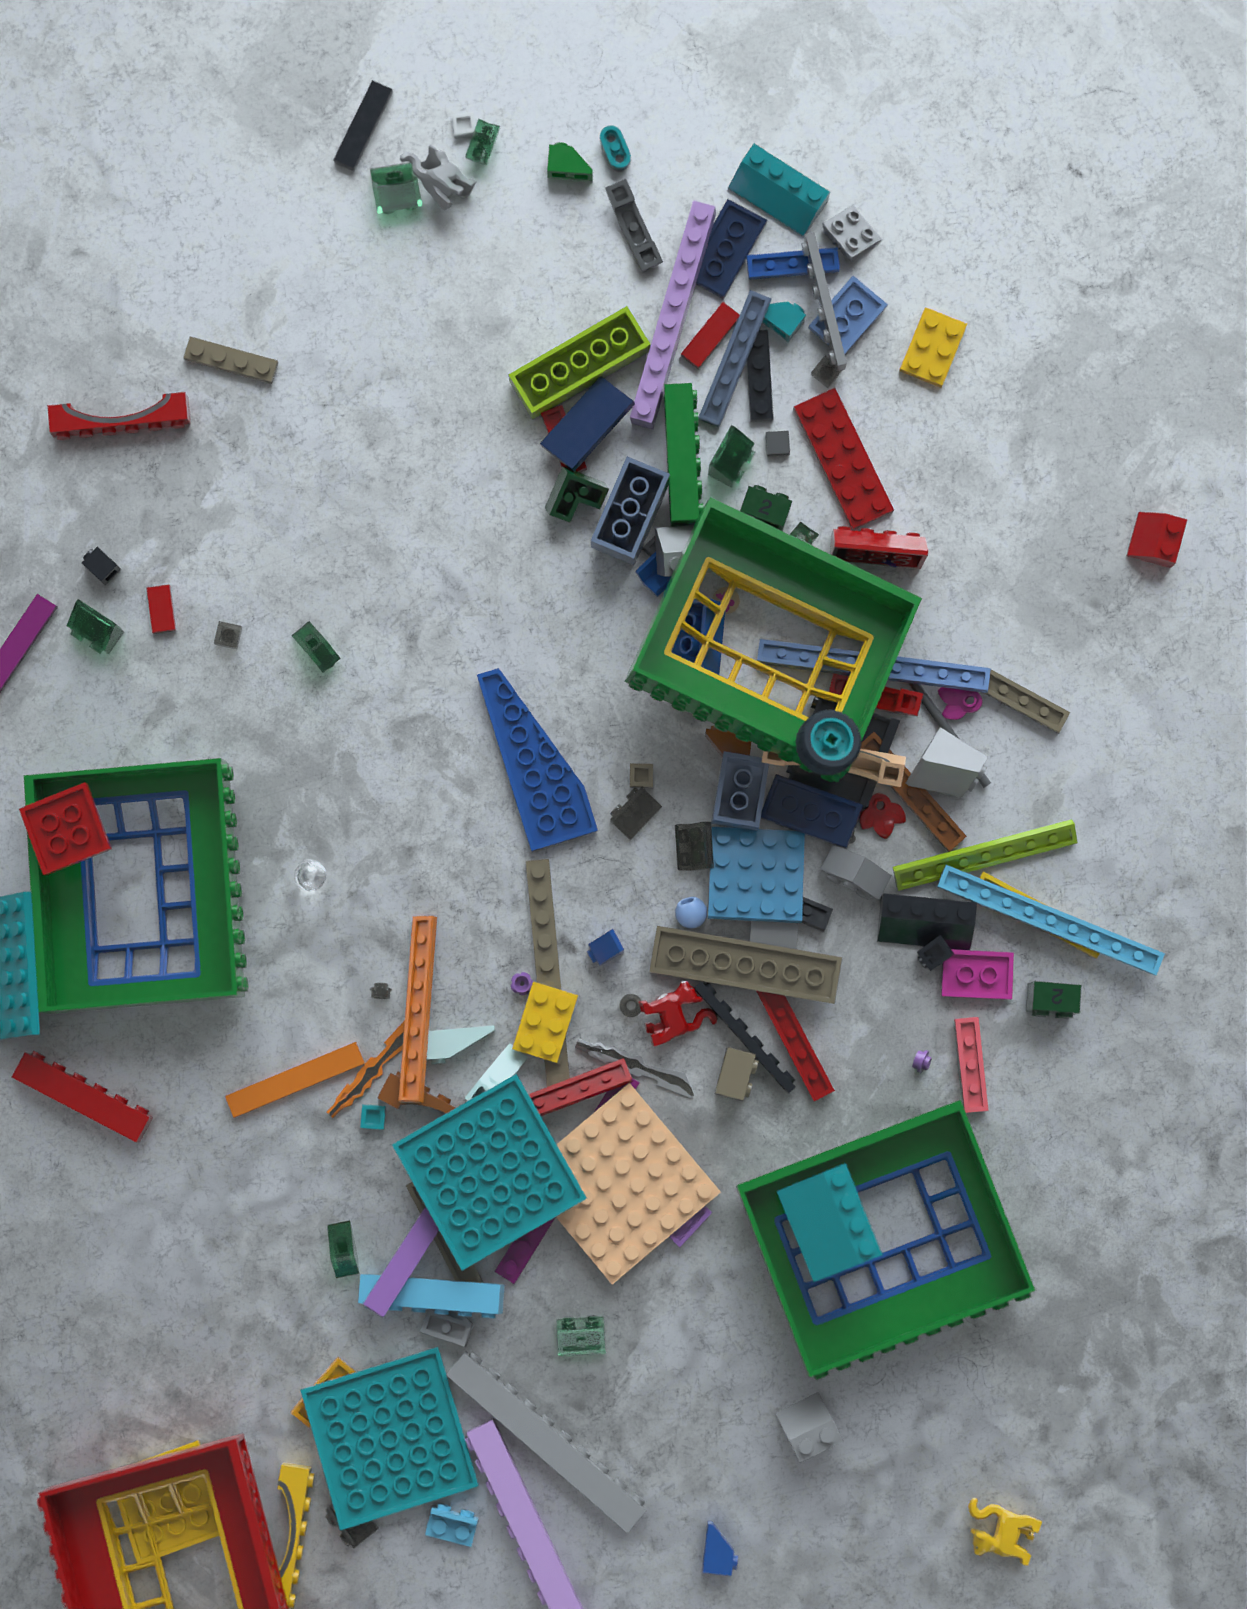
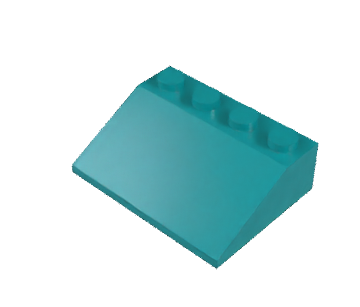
[777,1164,883,1282]

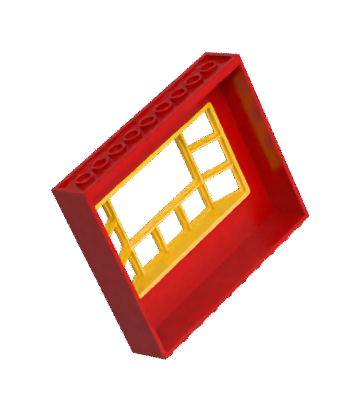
[37,1433,289,1609]

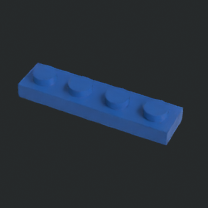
[746,247,840,280]

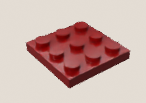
[19,782,112,876]

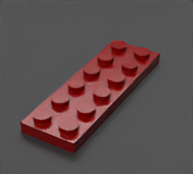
[793,388,894,530]

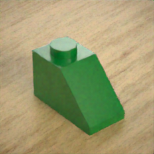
[547,142,593,181]

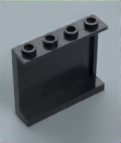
[786,696,900,809]

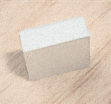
[451,111,477,139]

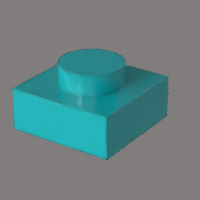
[360,1104,386,1130]

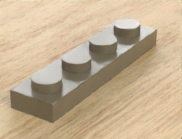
[183,336,278,384]
[982,670,1070,734]

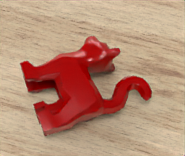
[638,981,718,1047]

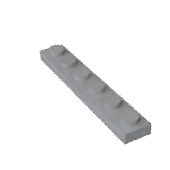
[801,233,847,371]

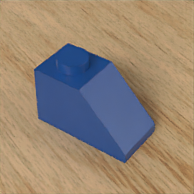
[587,929,624,966]
[702,1521,738,1576]

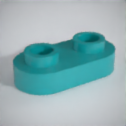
[600,125,631,171]

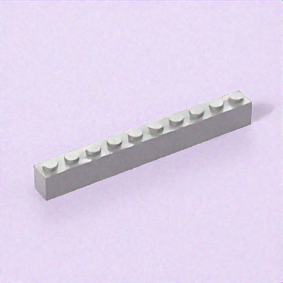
[446,1351,646,1533]

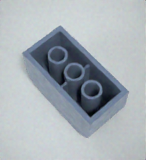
[591,456,670,565]

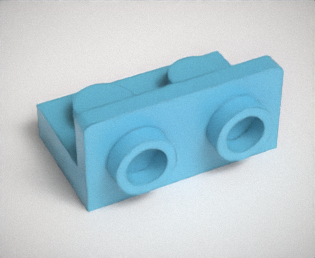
[425,1503,479,1547]

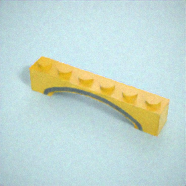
[277,1463,315,1609]

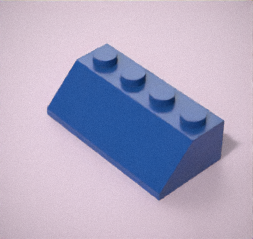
[671,599,726,675]

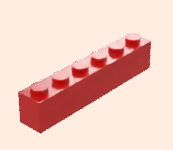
[11,1050,153,1143]

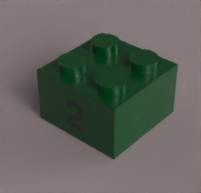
[740,485,793,531]
[1026,981,1082,1019]

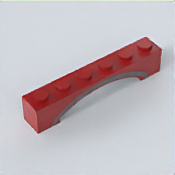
[47,392,191,440]

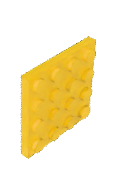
[116,1440,219,1565]

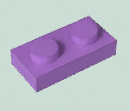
[669,1206,712,1247]

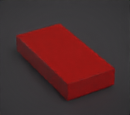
[147,584,176,634]

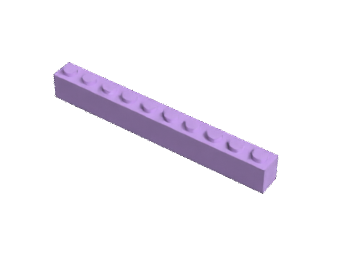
[630,201,716,429]
[465,1418,583,1609]

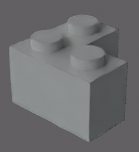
[821,845,892,900]

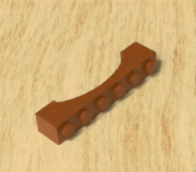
[377,1071,460,1113]

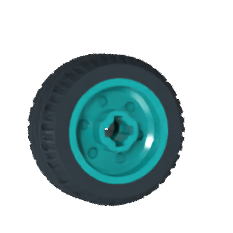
[796,710,861,775]

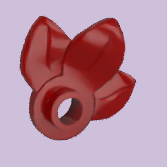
[860,793,906,839]

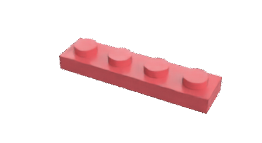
[954,1017,989,1113]

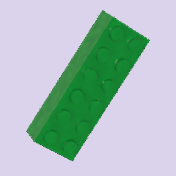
[664,383,703,526]

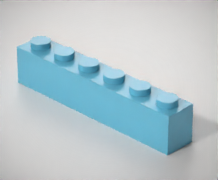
[358,1274,505,1318]

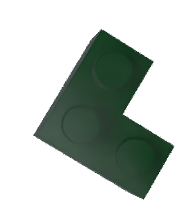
[545,466,609,523]

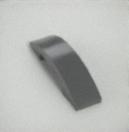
[605,179,663,272]

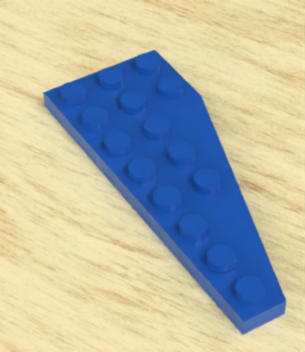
[477,668,598,852]

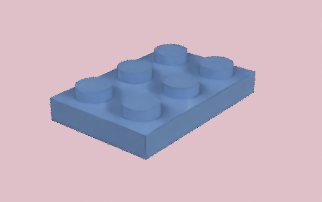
[808,276,888,354]

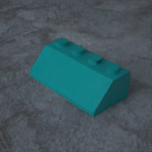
[728,143,830,237]

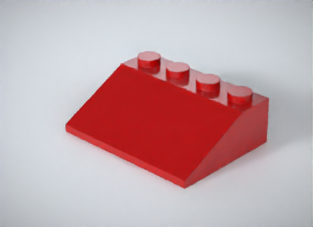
[830,526,928,569]

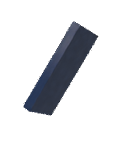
[696,199,767,299]
[540,376,635,472]
[761,774,863,849]

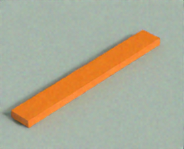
[398,916,437,1103]

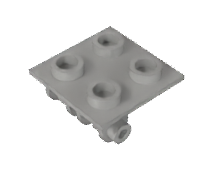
[822,205,881,262]

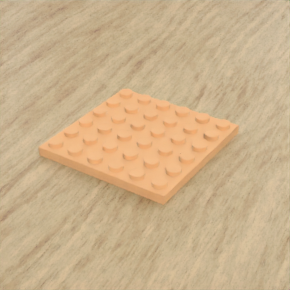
[556,1083,721,1285]

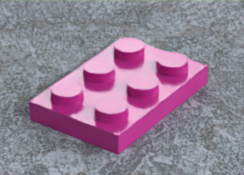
[941,950,1014,1000]

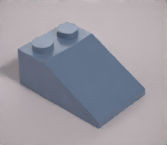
[711,751,769,831]

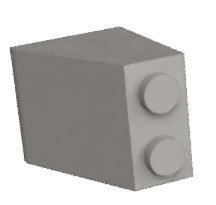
[905,727,988,797]
[776,1392,843,1463]

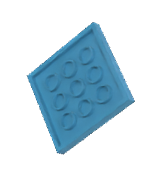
[708,827,805,923]

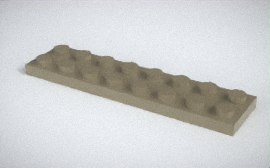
[649,926,843,1004]

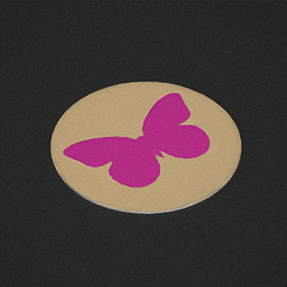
[712,587,740,614]

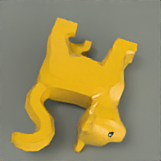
[968,1498,1042,1566]

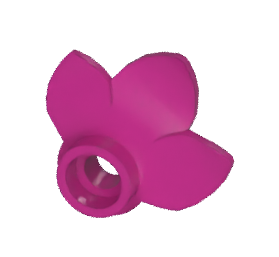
[938,687,983,720]

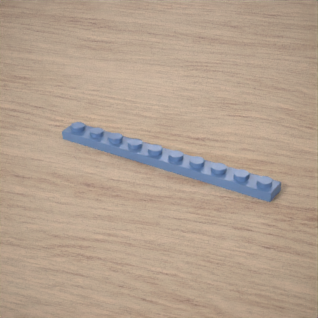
[757,639,991,693]

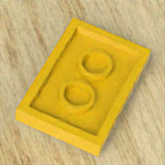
[899,307,967,388]
[512,982,578,1063]

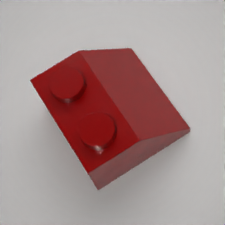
[1126,512,1188,569]

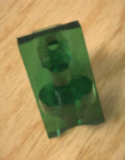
[465,119,500,165]

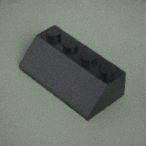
[877,893,977,950]

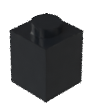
[82,546,121,586]

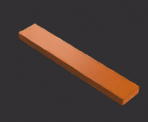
[225,1042,365,1118]

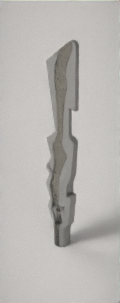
[575,1039,694,1098]

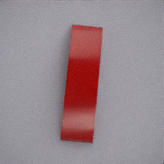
[829,673,924,717]

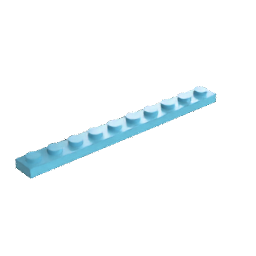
[937,865,1165,976]

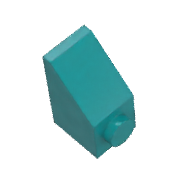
[762,301,806,342]

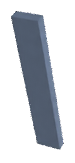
[698,290,772,428]

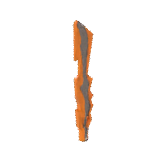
[327,1021,405,1118]

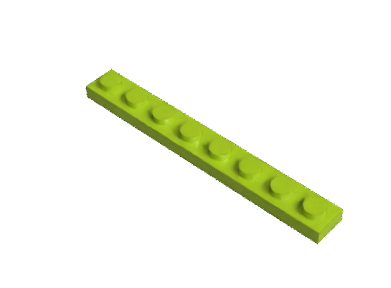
[892,819,1078,891]

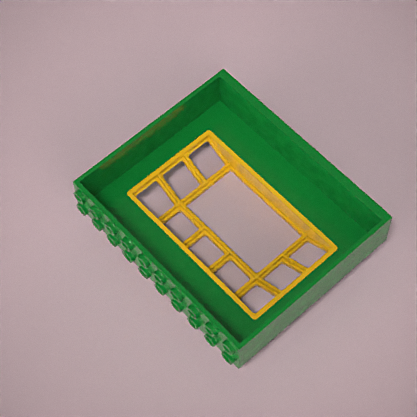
[624,497,922,782]

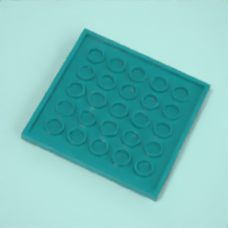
[392,1073,587,1270]
[300,1347,479,1530]

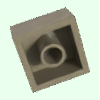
[714,1047,758,1101]

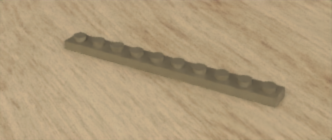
[526,859,570,1087]

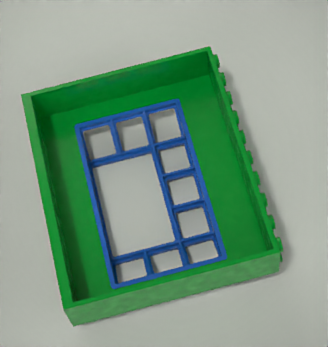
[23,758,248,1014]
[735,1100,1036,1380]

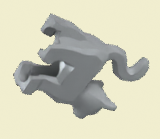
[400,145,476,210]

